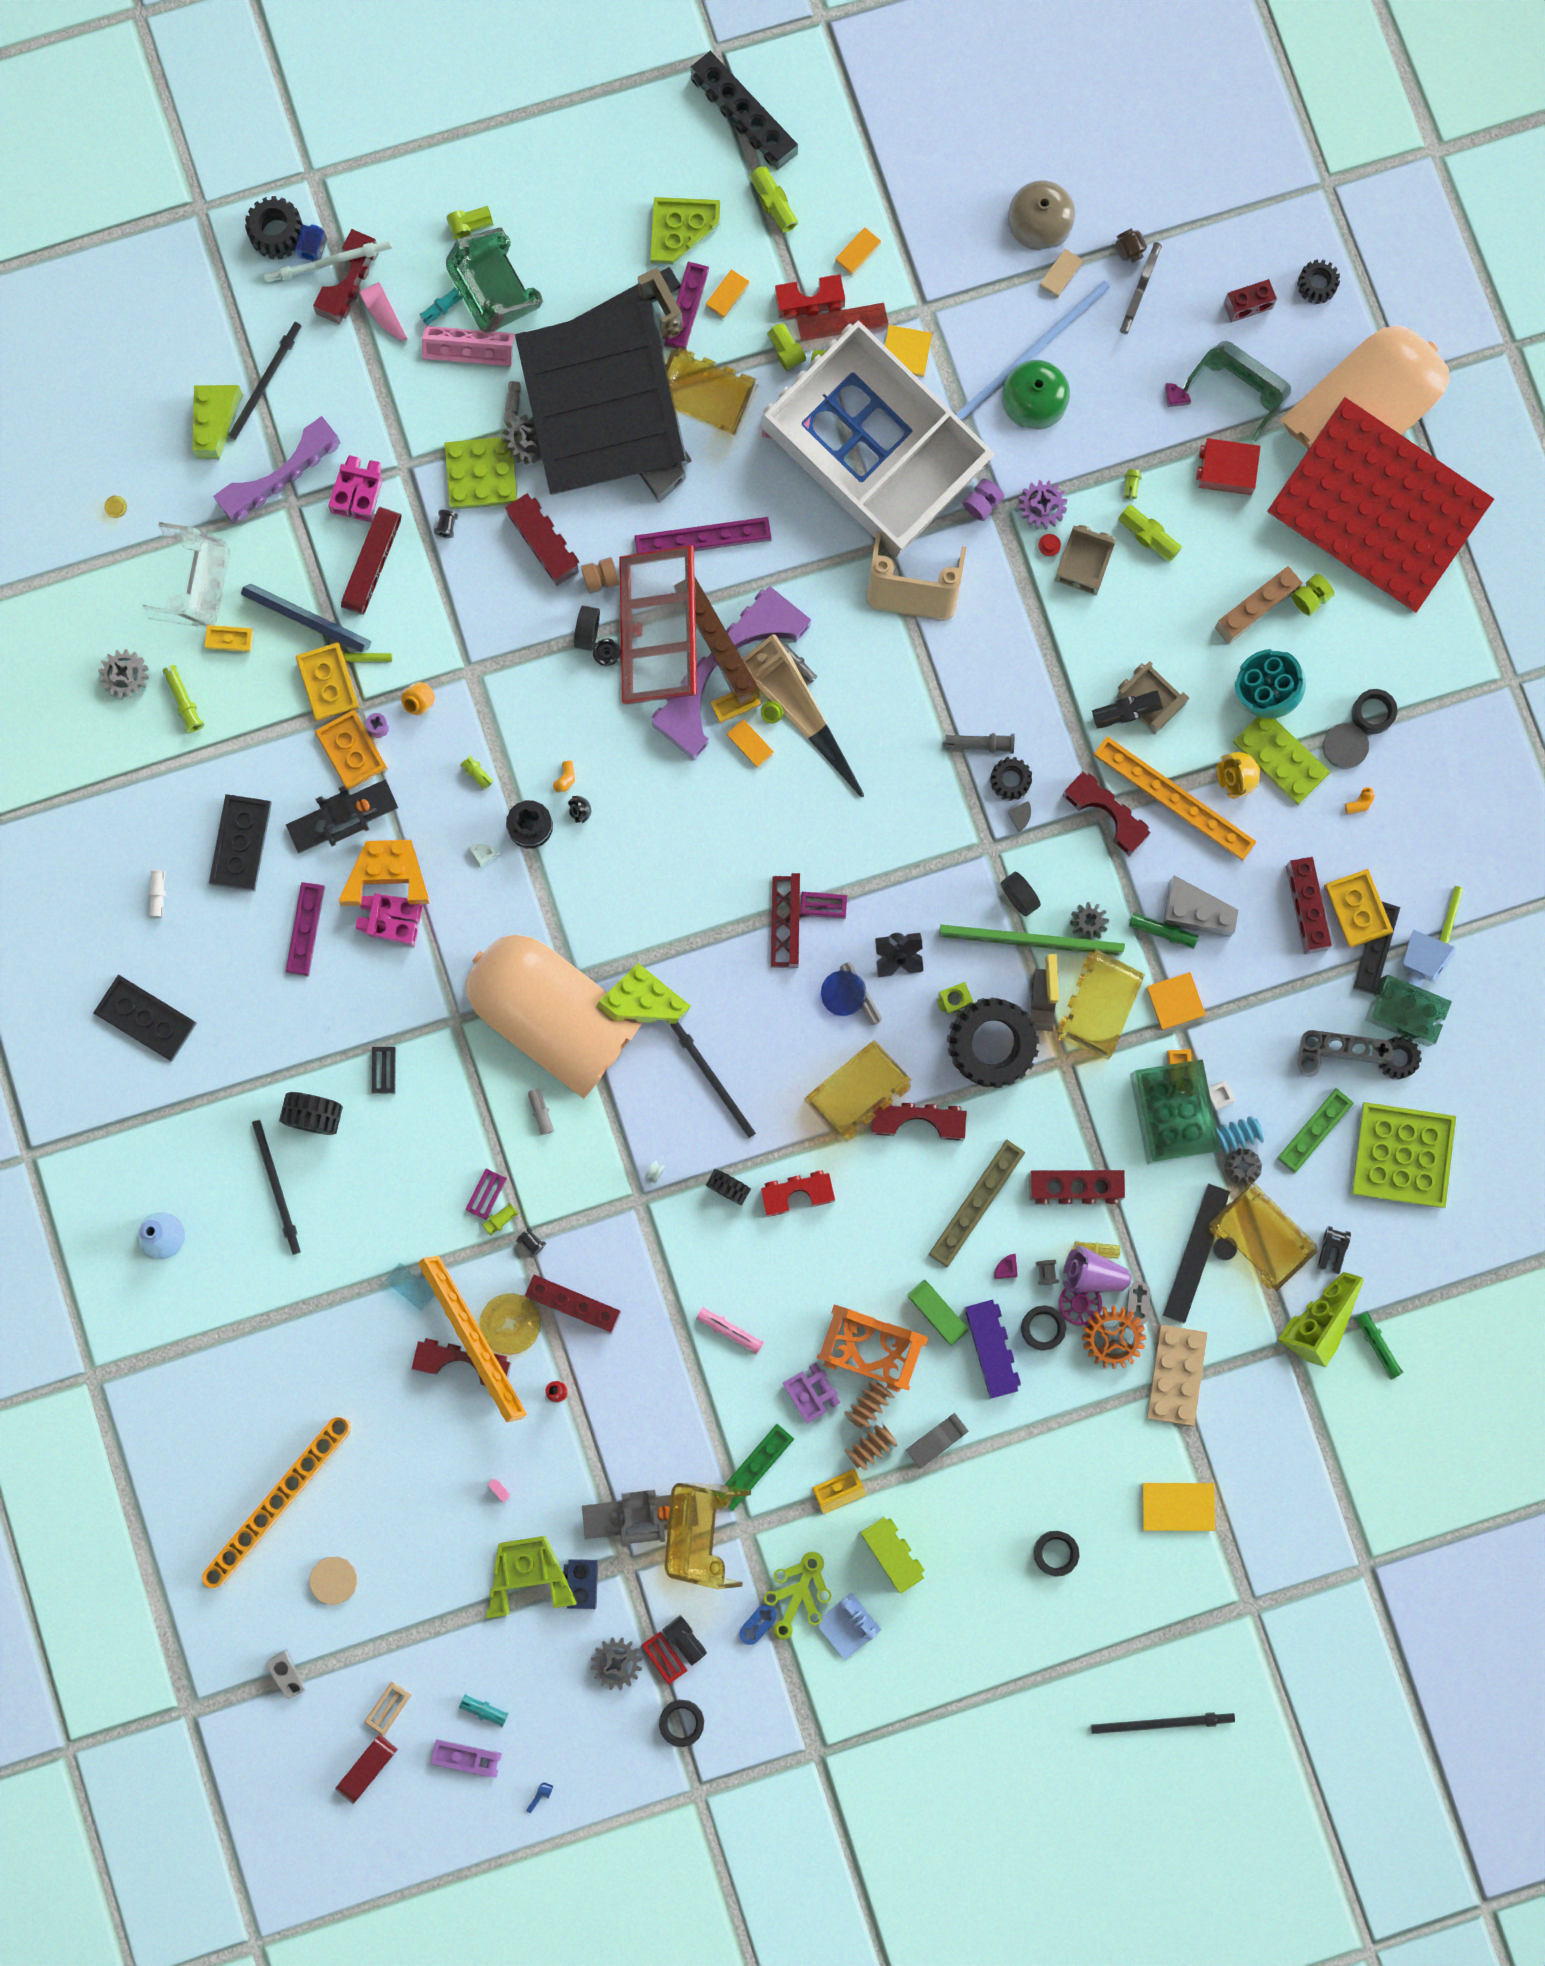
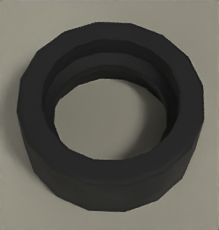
[574,605,600,651]
[1351,688,1398,734]
[1000,871,1041,917]
[1021,1305,1067,1351]
[1033,1531,1080,1577]
[659,1699,705,1747]

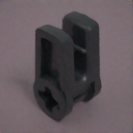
[1317,1226,1351,1274]

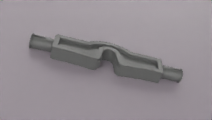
[1119,242,1162,334]

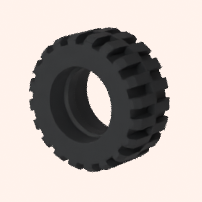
[947,997,1040,1088]

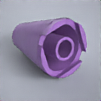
[1063,1245,1131,1293]

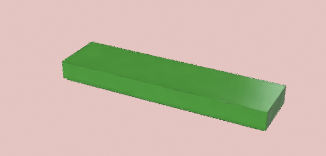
[1276,1088,1354,1174]

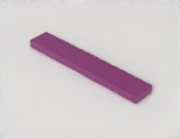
[634,517,772,554]

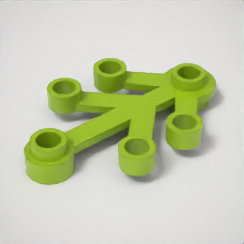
[764,1551,832,1640]

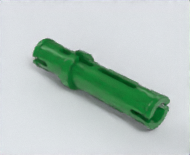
[1128,912,1199,949]
[1354,1311,1404,1380]

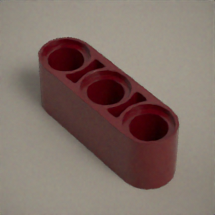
[335,1734,398,1804]

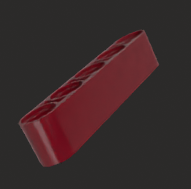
[341,506,402,615]

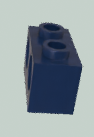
[563,1559,598,1609]

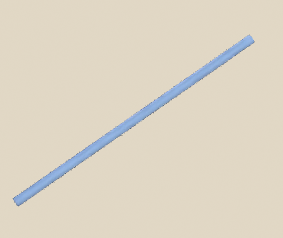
[955,281,1110,421]

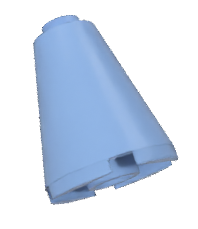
[138,1212,185,1259]

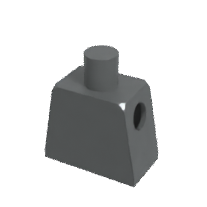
[639,451,692,503]

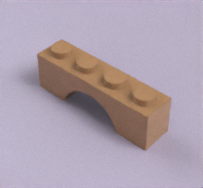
[1214,566,1303,645]

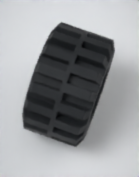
[245,196,305,260]
[279,1092,343,1135]

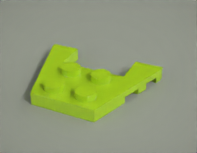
[486,1536,576,1619]

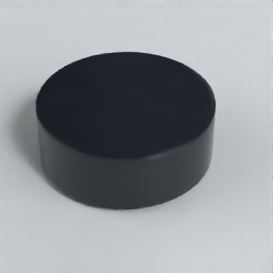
[1213,1237,1237,1261]

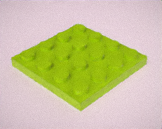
[1351,1102,1457,1209]

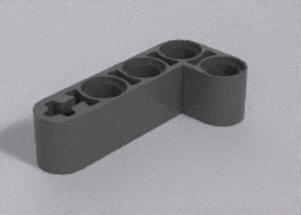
[1298,1030,1393,1077]

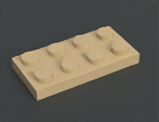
[1147,1324,1208,1426]

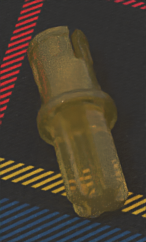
[1073,1241,1121,1259]

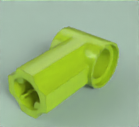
[446,206,494,240]
[767,323,807,371]

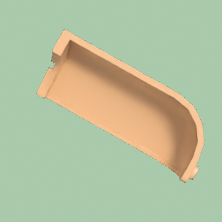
[1280,325,1449,450]
[465,935,643,1099]

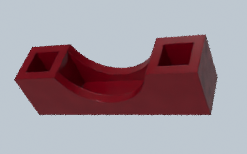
[313,228,379,325]
[1062,771,1151,857]
[871,1101,967,1141]
[411,1338,512,1386]

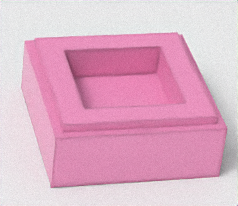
[487,1479,511,1502]

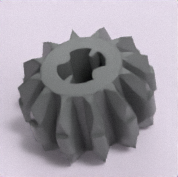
[1069,902,1109,940]

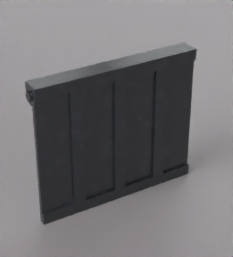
[515,300,688,495]

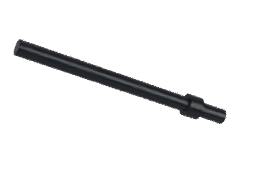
[228,321,302,440]
[670,1022,756,1138]
[252,1120,301,1255]
[1091,1712,1235,1734]

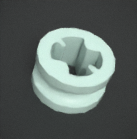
[645,1160,666,1184]

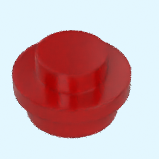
[1038,534,1061,556]

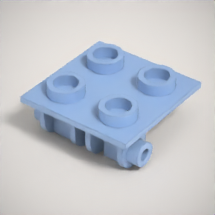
[815,1592,881,1660]

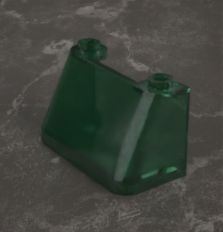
[446,227,544,334]

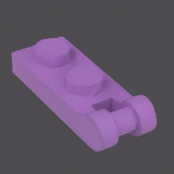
[430,1739,502,1778]

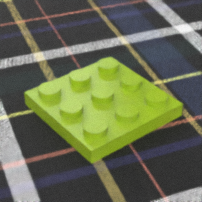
[444,437,517,510]

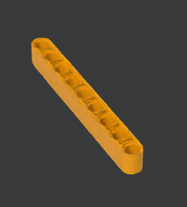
[202,1417,352,1588]

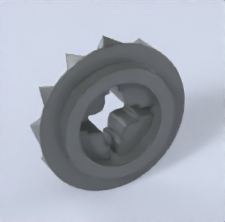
[1224,1148,1262,1186]

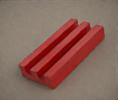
[641,1631,688,1685]

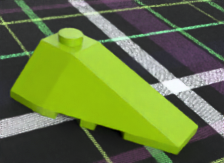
[1278,1272,1364,1367]

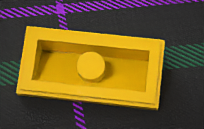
[812,1468,866,1514]

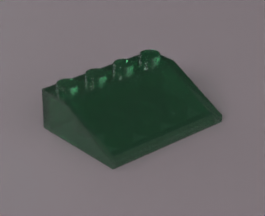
[1130,1059,1221,1165]

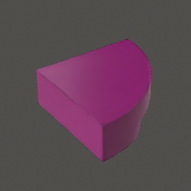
[1165,383,1191,407]
[994,1253,1018,1279]

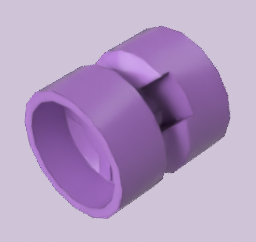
[962,478,1005,521]

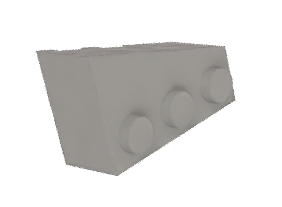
[1163,875,1239,937]

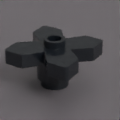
[875,933,924,977]

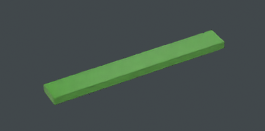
[939,924,1125,956]

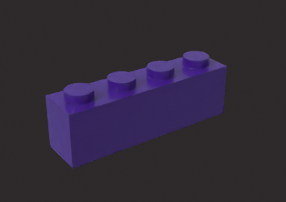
[964,1299,1021,1399]

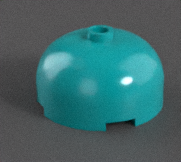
[1235,649,1306,719]

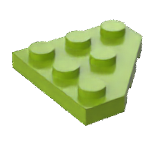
[650,197,720,265]
[596,963,691,1024]

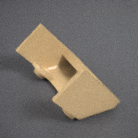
[866,533,967,621]

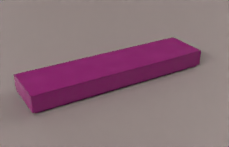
[664,261,709,351]
[285,882,325,976]

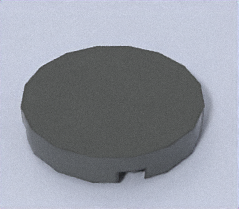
[1323,723,1369,769]

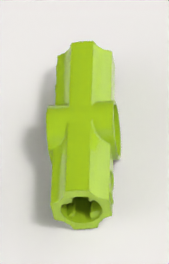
[749,166,798,233]
[1118,504,1182,563]

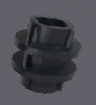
[506,800,553,849]

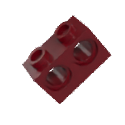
[1223,279,1277,323]

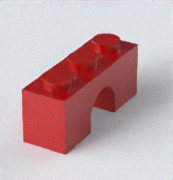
[774,274,845,320]
[761,1170,835,1217]

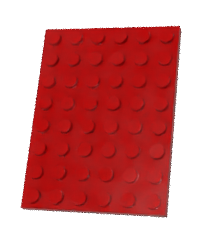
[1266,397,1495,613]

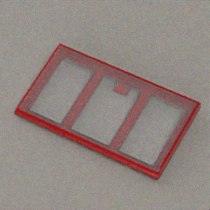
[619,546,697,705]

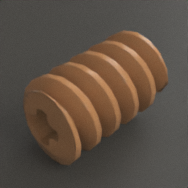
[844,1382,895,1433]
[844,1423,898,1470]

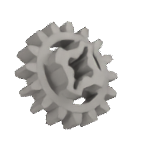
[98,649,150,699]

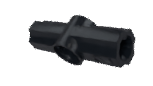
[1091,690,1163,729]

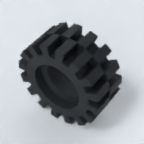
[1297,259,1340,304]
[990,757,1032,801]
[1378,1036,1422,1080]
[706,1169,751,1206]

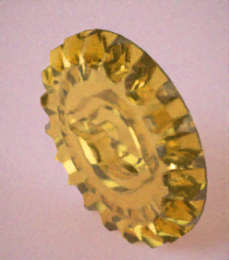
[480,1293,541,1355]

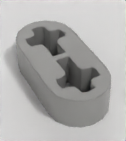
[1126,1281,1150,1326]

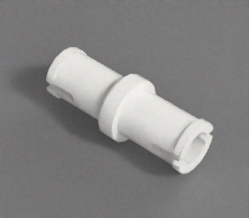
[148,870,167,918]

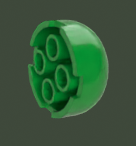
[1002,360,1070,430]

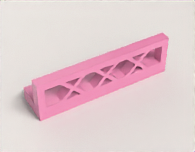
[422,326,515,366]

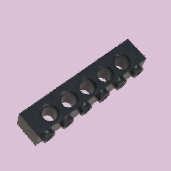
[690,50,798,170]

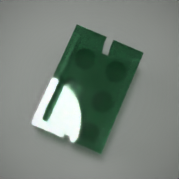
[1365,975,1452,1047]

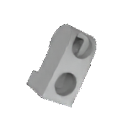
[266,1649,306,1700]

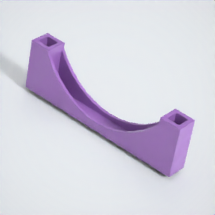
[652,585,811,760]

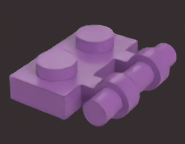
[782,1362,841,1424]

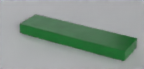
[715,1424,794,1511]

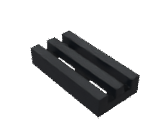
[371,1047,396,1094]

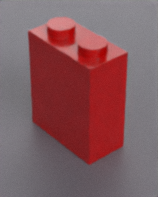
[1196,438,1261,496]

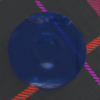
[821,970,867,1016]

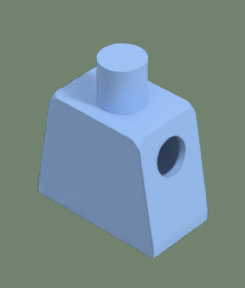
[1403,929,1456,989]

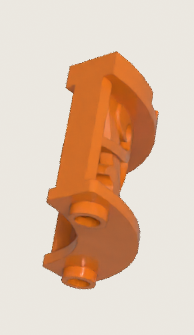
[816,1304,928,1392]

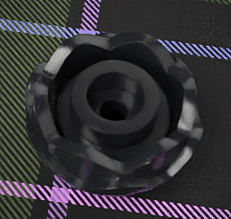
[593,638,621,667]
[568,795,592,824]

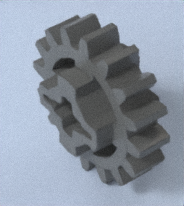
[501,414,542,465]
[591,1637,643,1690]

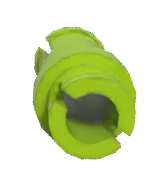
[460,755,494,791]
[482,1203,518,1236]

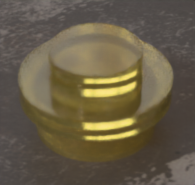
[104,495,127,518]

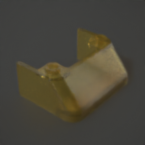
[664,1482,751,1590]

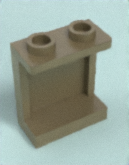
[637,267,683,339]
[1054,525,1116,595]
[1116,661,1190,734]

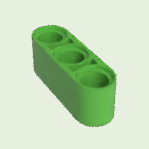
[907,1279,969,1346]

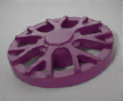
[1058,1288,1102,1326]

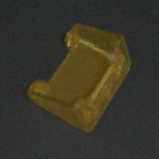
[1209,1180,1318,1292]

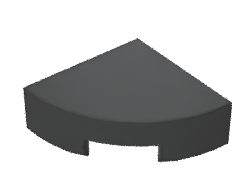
[1008,801,1031,833]

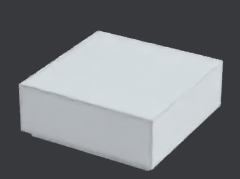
[1204,1080,1236,1112]

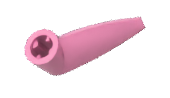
[359,282,408,341]

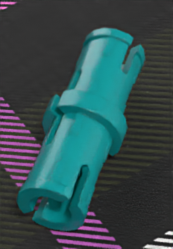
[419,287,463,326]
[459,1694,509,1728]

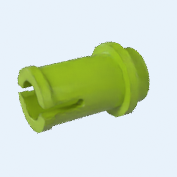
[1123,469,1142,499]

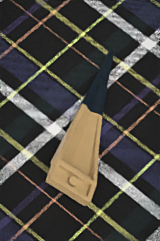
[742,635,864,797]

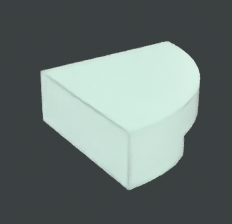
[468,844,500,867]

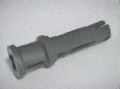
[945,733,1015,754]

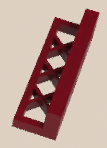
[771,873,800,968]

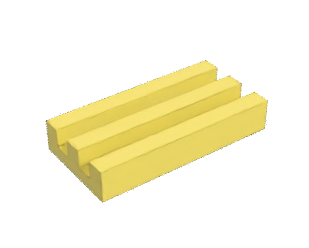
[1045,954,1059,1004]

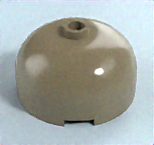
[1008,180,1075,250]

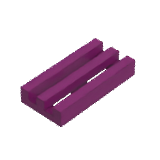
[800,891,848,919]
[465,1168,507,1221]

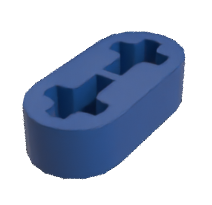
[739,1604,777,1645]

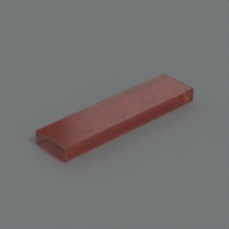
[797,302,888,342]

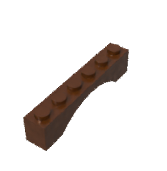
[675,577,760,708]

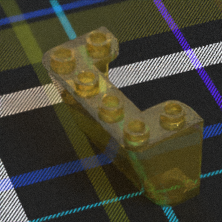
[666,347,759,435]
[1056,949,1145,1060]
[804,1040,912,1143]

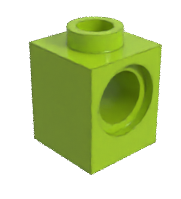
[936,982,974,1016]

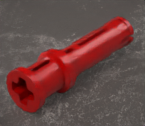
[545,1381,568,1403]

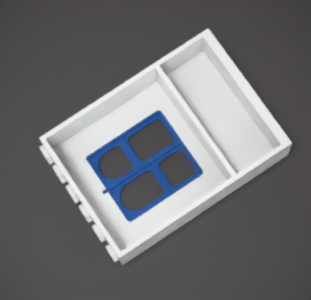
[760,320,995,559]

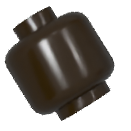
[1114,228,1147,263]

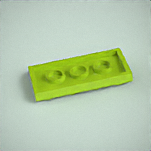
[1232,717,1331,805]

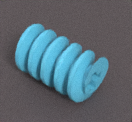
[1211,1116,1264,1155]

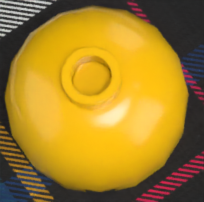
[1216,752,1260,799]

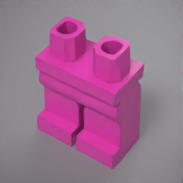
[328,455,383,523]
[355,893,423,947]

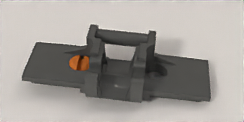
[581,1489,698,1547]

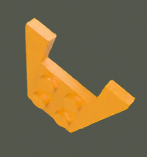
[339,840,430,906]

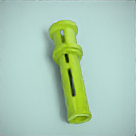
[162,665,205,733]

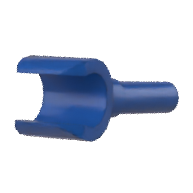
[526,1782,553,1813]

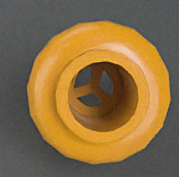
[401,682,435,716]

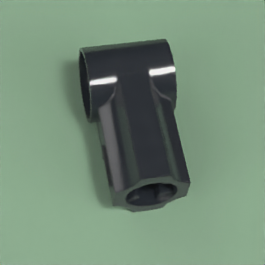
[662,1615,707,1666]

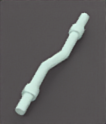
[264,240,393,283]

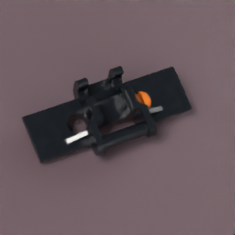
[285,779,399,854]

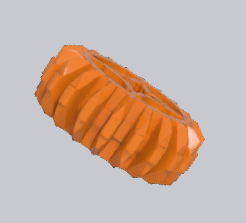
[1082,1305,1146,1370]

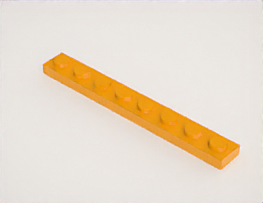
[1093,736,1257,861]
[418,1256,527,1423]

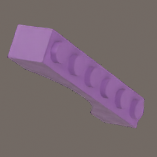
[213,416,341,523]

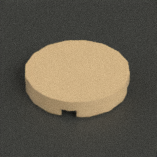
[310,1556,358,1605]

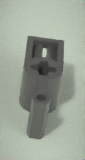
[1031,968,1059,1032]
[905,1413,969,1469]

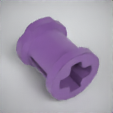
[366,713,389,738]

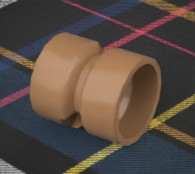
[581,557,620,594]

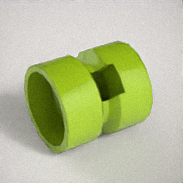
[1291,573,1335,616]

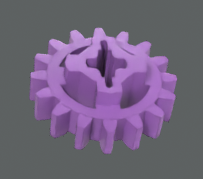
[1018,480,1068,530]

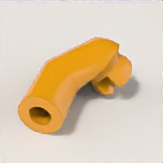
[553,760,575,793]
[1345,787,1375,814]

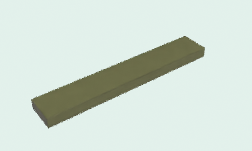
[928,1139,1026,1268]

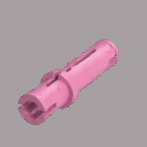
[696,1306,764,1355]

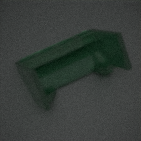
[1183,341,1291,442]

